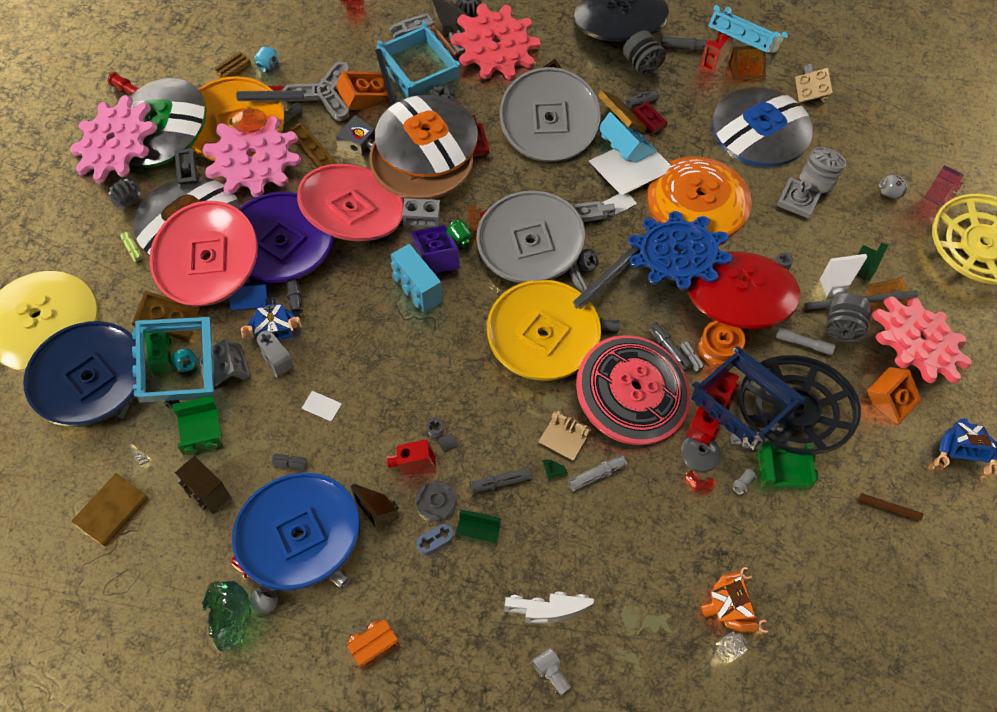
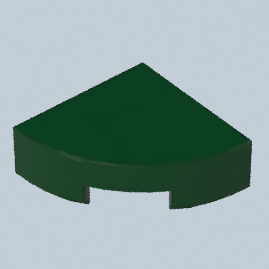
[542,459,568,481]

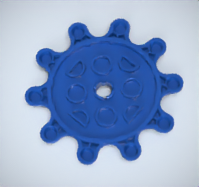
[628,211,732,291]

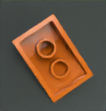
[336,71,398,110]

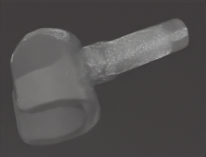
[127,443,149,465]

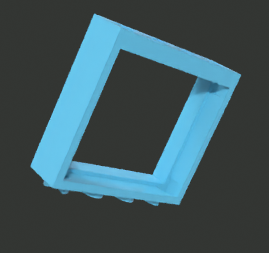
[132,317,214,403]

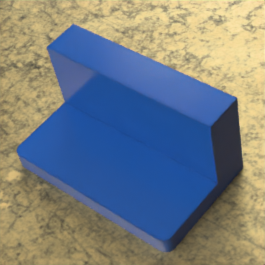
[229,282,269,310]

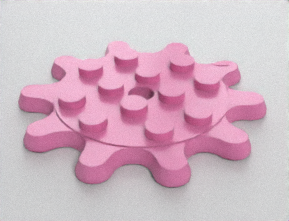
[70,95,157,184]
[203,113,302,198]

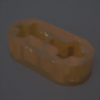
[467,204,479,235]

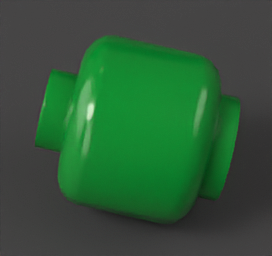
[446,220,473,248]

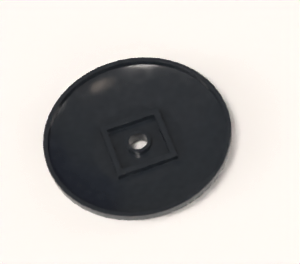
[574,0,669,42]

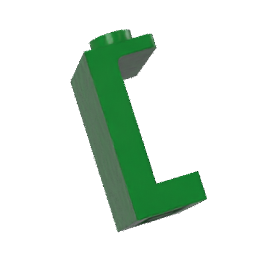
[758,443,818,489]

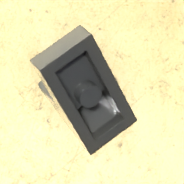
[175,148,199,184]

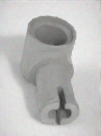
[531,648,571,695]

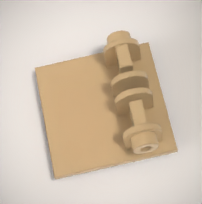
[795,68,833,103]
[538,411,592,461]

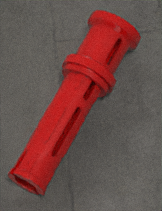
[107,72,139,95]

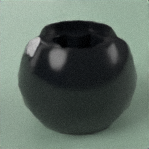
[576,249,599,272]

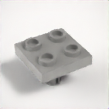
[776,177,822,219]

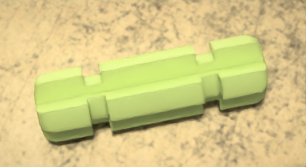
[120,232,143,262]

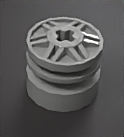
[800,147,847,193]

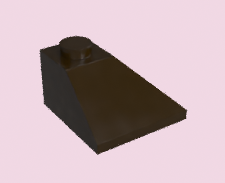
[350,484,399,532]

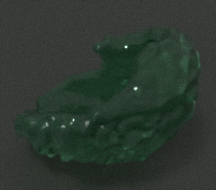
[202,581,252,652]

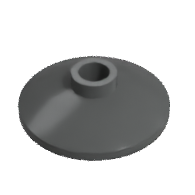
[680,437,721,472]

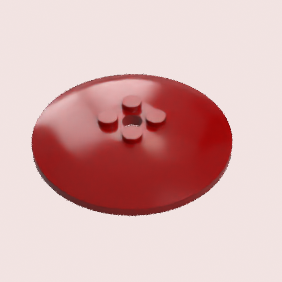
[687,251,801,329]

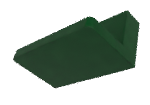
[857,242,888,281]
[455,509,501,546]

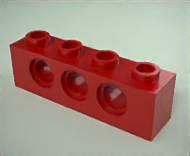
[686,367,740,446]

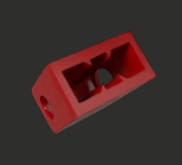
[387,439,437,475]

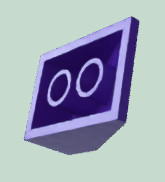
[411,225,460,274]

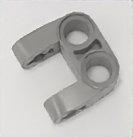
[257,331,294,377]

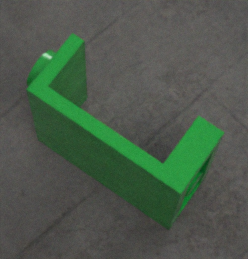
[172,395,223,455]

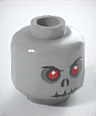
[879,174,908,199]

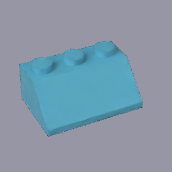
[598,112,657,162]

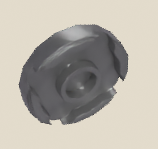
[416,481,457,522]

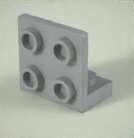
[198,339,250,388]

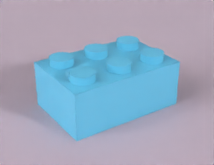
[390,244,442,313]

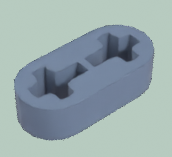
[416,524,454,556]

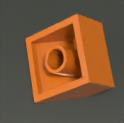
[867,367,922,424]

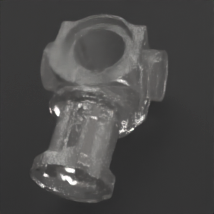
[715,631,748,664]

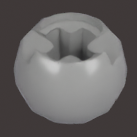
[249,586,278,615]

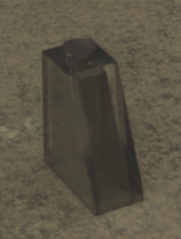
[432,0,470,38]

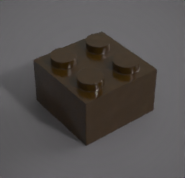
[175,455,231,514]

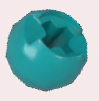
[172,348,197,372]

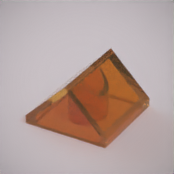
[729,45,766,81]

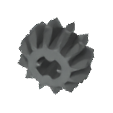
[455,0,482,17]
[108,178,141,209]

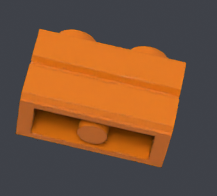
[346,619,400,671]

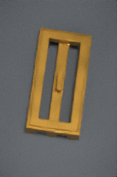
[215,52,251,78]

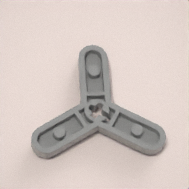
[282,62,349,121]

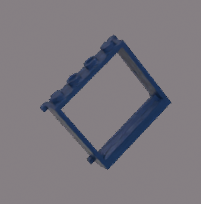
[691,346,805,450]

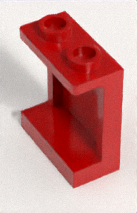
[700,31,734,73]

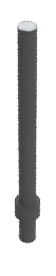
[804,290,918,310]

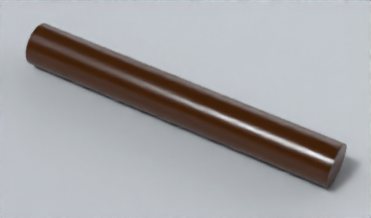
[859,493,923,521]

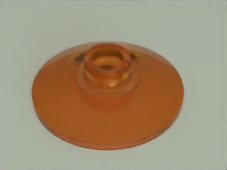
[232,108,267,133]

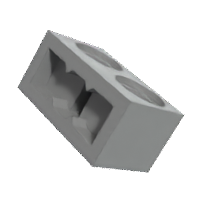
[402,198,440,228]

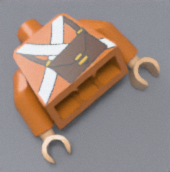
[701,567,769,635]

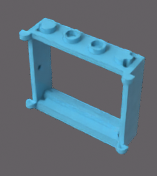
[708,5,788,53]
[376,21,461,98]

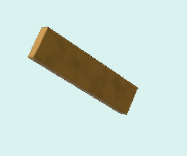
[287,122,338,168]

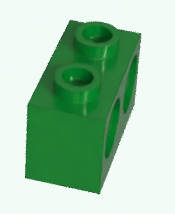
[145,332,174,376]

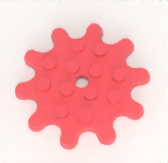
[450,4,541,80]
[872,296,972,384]

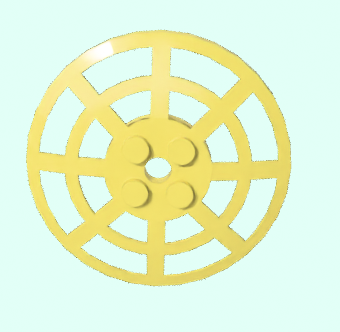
[932,194,997,285]

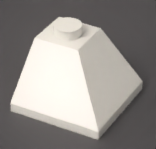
[820,254,867,297]

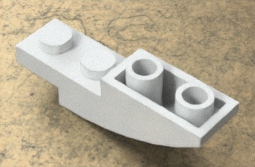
[505,592,594,623]

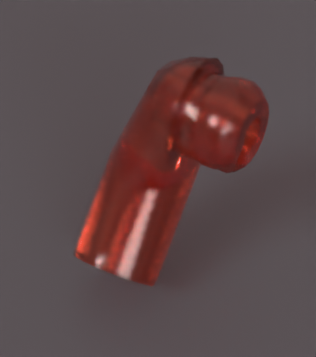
[684,470,716,492]

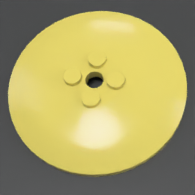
[0,271,98,370]

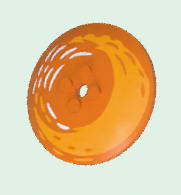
[647,157,752,237]

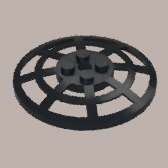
[739,355,861,455]

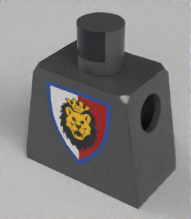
[336,116,375,155]

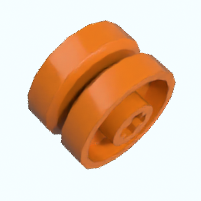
[698,321,745,368]

